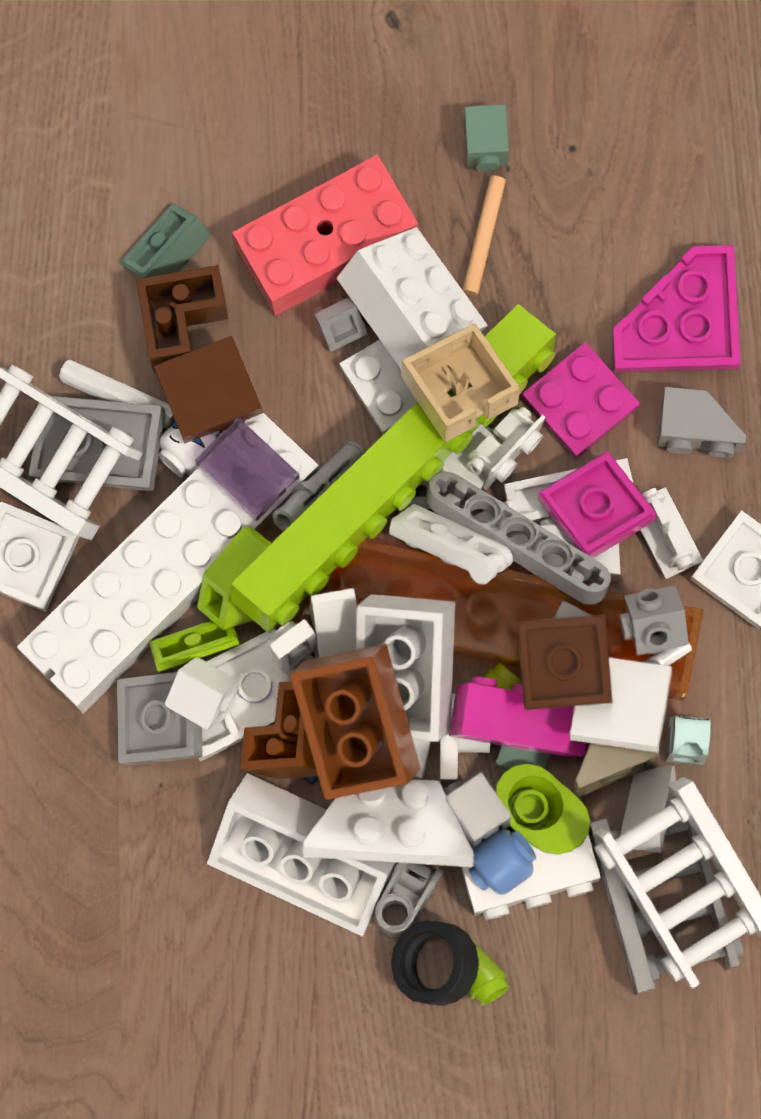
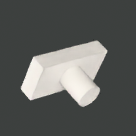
[440,694,490,785]

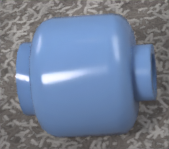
[469,829,537,895]

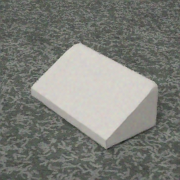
[620,765,676,853]

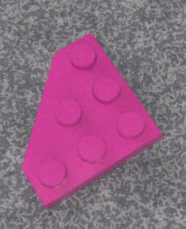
[612,245,741,373]

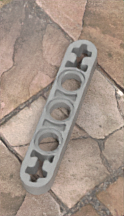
[426,472,611,604]

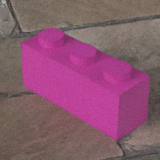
[449,677,587,758]

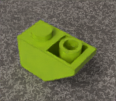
[197,526,272,630]

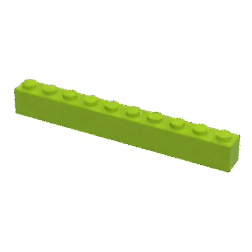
[230,304,556,633]

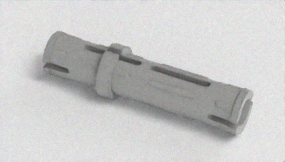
[272,441,365,531]

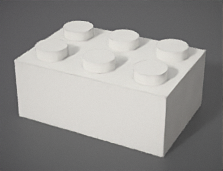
[336,227,487,368]
[356,594,455,742]

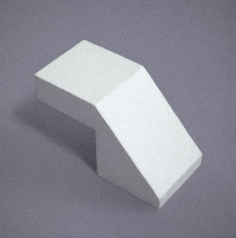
[309,588,357,659]

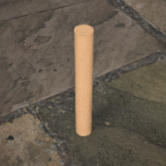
[462,175,506,296]

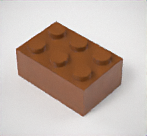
[290,643,421,800]

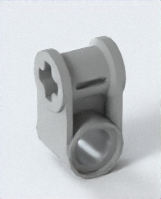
[375,863,444,937]

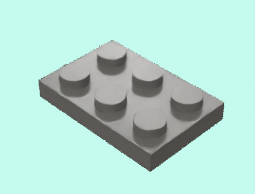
[28,396,165,491]

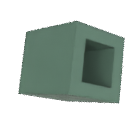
[464,105,509,172]

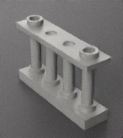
[589,818,744,995]

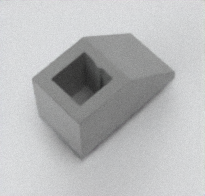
[658,387,746,458]

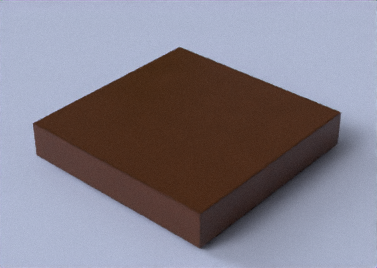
[154,336,263,444]
[517,614,613,710]

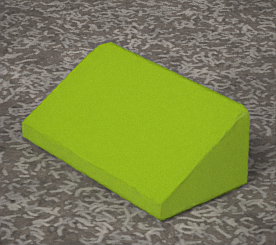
[149,620,239,672]

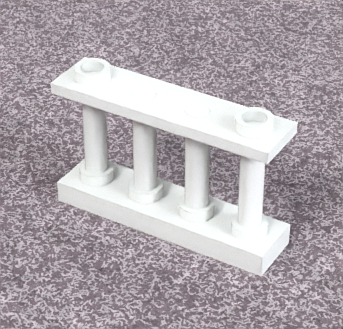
[0,364,143,540]
[594,777,761,988]

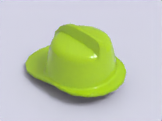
[495,764,590,855]

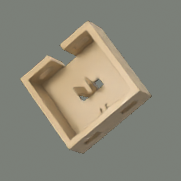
[401,323,520,442]

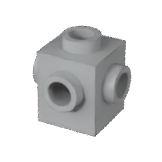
[619,586,689,655]

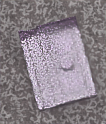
[195,417,300,521]

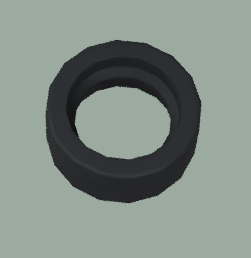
[391,920,479,1006]

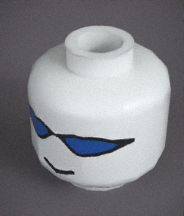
[158,422,220,477]

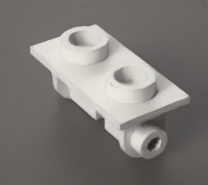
[467,407,546,490]
[640,487,703,580]

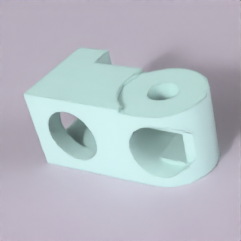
[665,716,711,765]

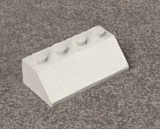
[207,773,397,937]

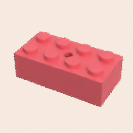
[232,155,418,316]

